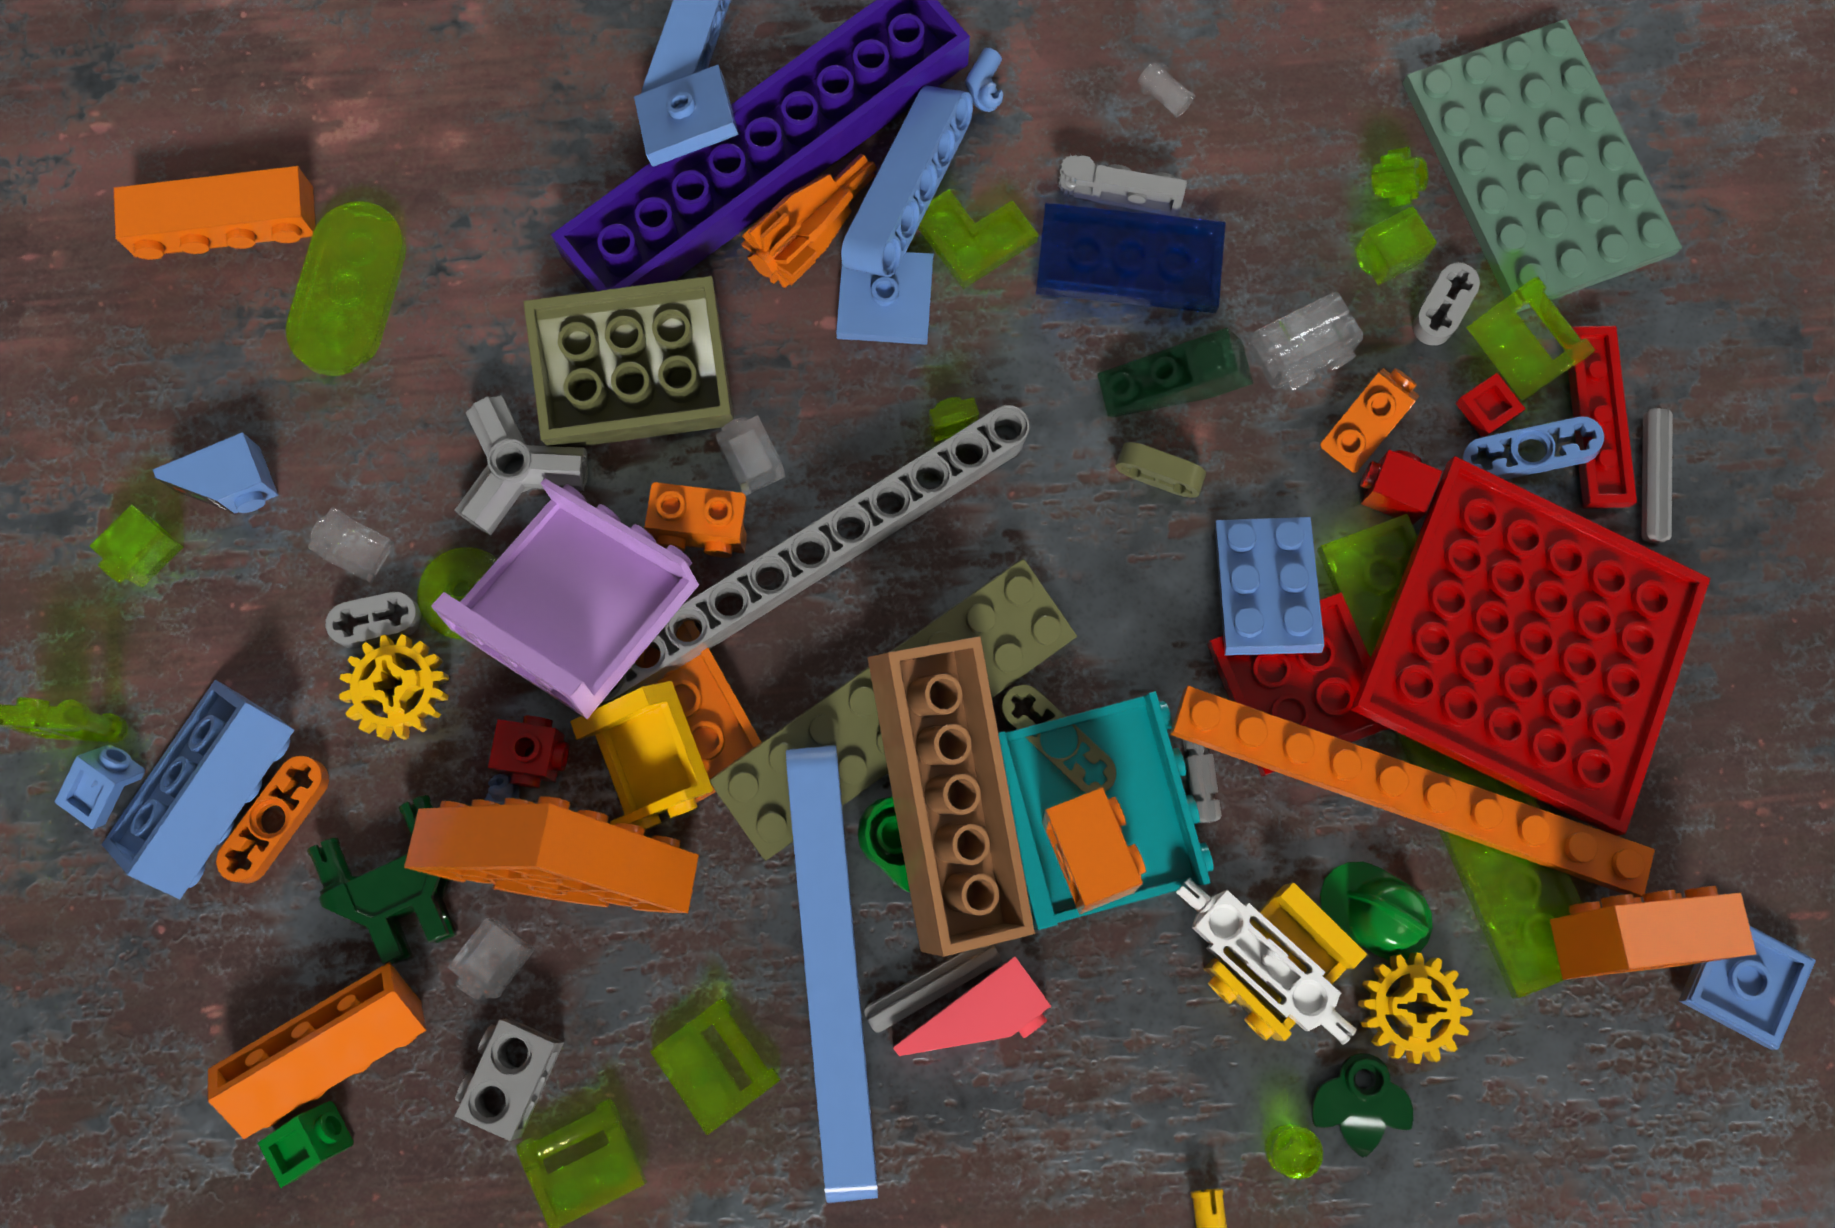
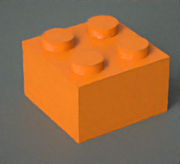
[1042,787,1146,915]

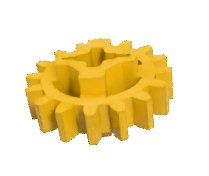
[339,634,449,740]
[1358,953,1473,1064]

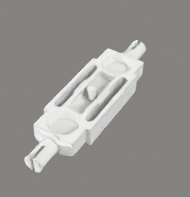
[1176,877,1357,1045]

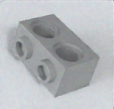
[455,1018,564,1141]

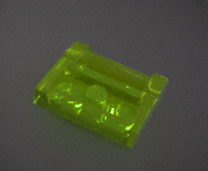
[1466,277,1595,401]
[0,697,128,743]
[650,997,782,1135]
[516,1098,648,1228]

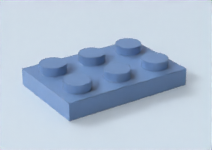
[1214,517,1325,656]

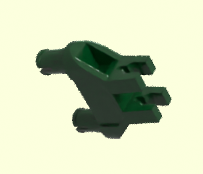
[307,795,457,964]

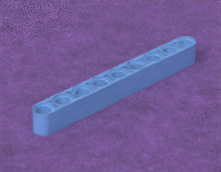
[786,745,878,1203]

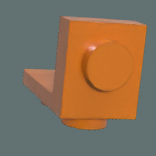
[1320,368,1420,473]

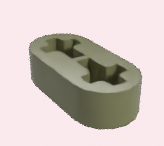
[1115,442,1206,498]

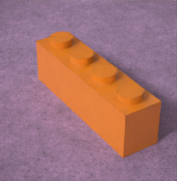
[114,166,316,260]
[208,962,426,1139]

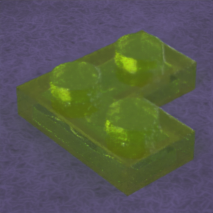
[918,189,1038,289]

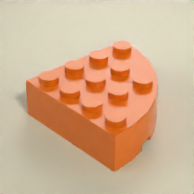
[404,796,699,914]

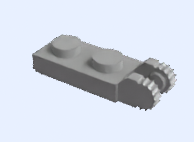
[1058,154,1187,217]

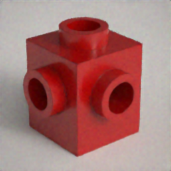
[488,715,569,788]

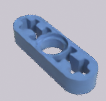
[1462,417,1604,480]

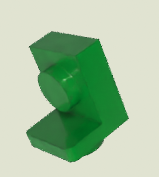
[257,1101,354,1188]

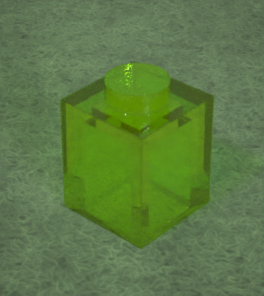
[1355,205,1437,286]
[89,504,184,588]

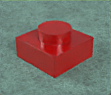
[1455,373,1525,437]

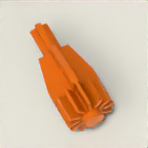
[741,154,877,288]

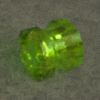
[1264,1124,1323,1180]

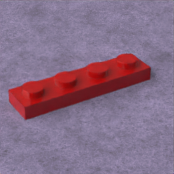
[1564,326,1637,508]

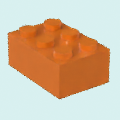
[1549,886,1756,980]

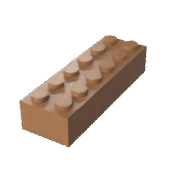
[867,636,1035,957]

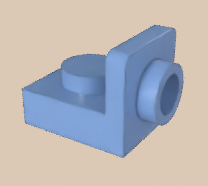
[55,745,145,830]

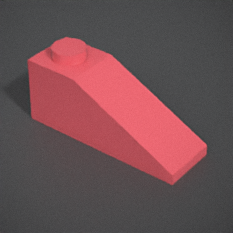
[893,956,1051,1056]

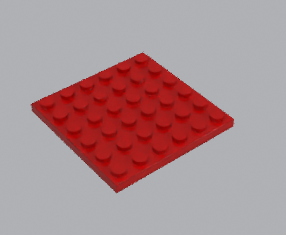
[1351,456,1711,836]

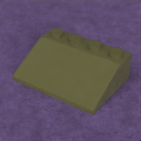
[523,276,735,448]

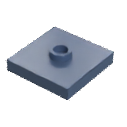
[634,65,739,167]
[836,252,933,345]
[1679,925,1816,1050]

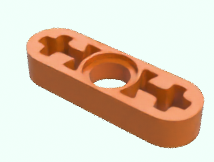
[216,756,329,883]

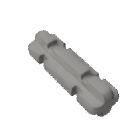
[1183,739,1222,823]

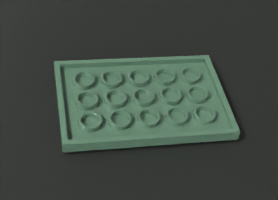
[1402,19,1682,314]

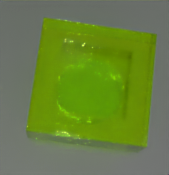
[929,397,979,442]

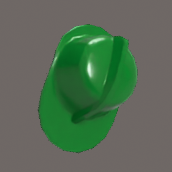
[1320,862,1433,961]

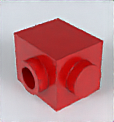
[1360,449,1442,525]

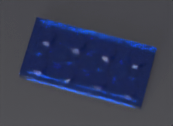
[1035,203,1226,313]

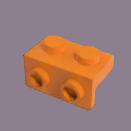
[644,482,747,558]

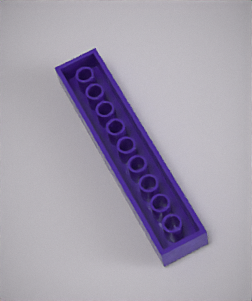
[551,0,970,292]

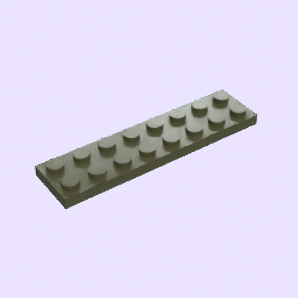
[709,558,1078,861]

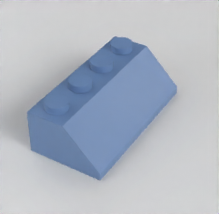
[101,680,294,899]

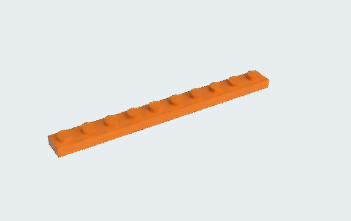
[1170,686,1655,898]

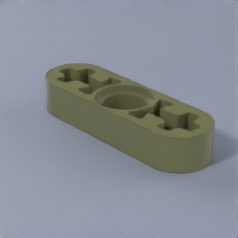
[1000,685,1116,793]

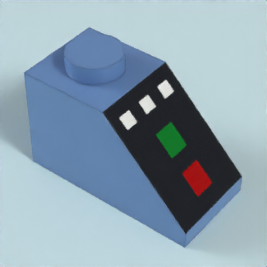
[153,432,278,514]

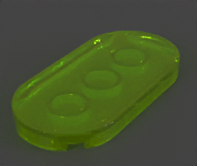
[286,201,406,376]

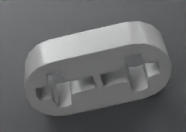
[1412,263,1480,346]
[325,592,422,648]

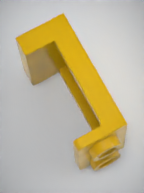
[570,681,713,830]
[1203,882,1367,1041]

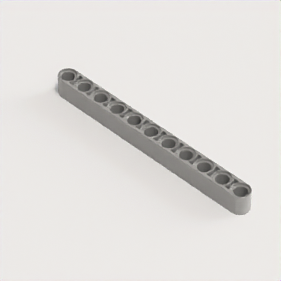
[599,405,1029,707]

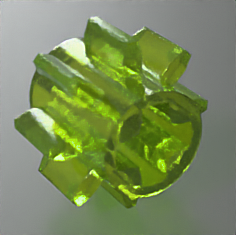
[1371,147,1428,207]

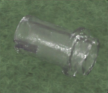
[1137,61,1195,118]

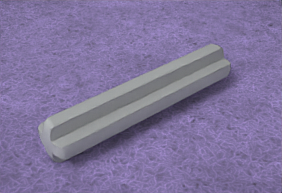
[1642,408,1673,543]
[863,944,1001,1032]

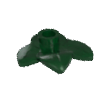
[1311,1053,1413,1157]

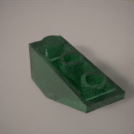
[1097,327,1253,418]

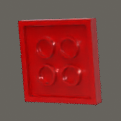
[1207,592,1390,777]

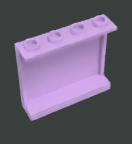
[431,478,699,719]

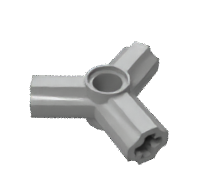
[455,395,588,535]

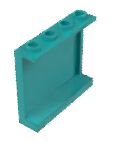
[998,691,1214,930]

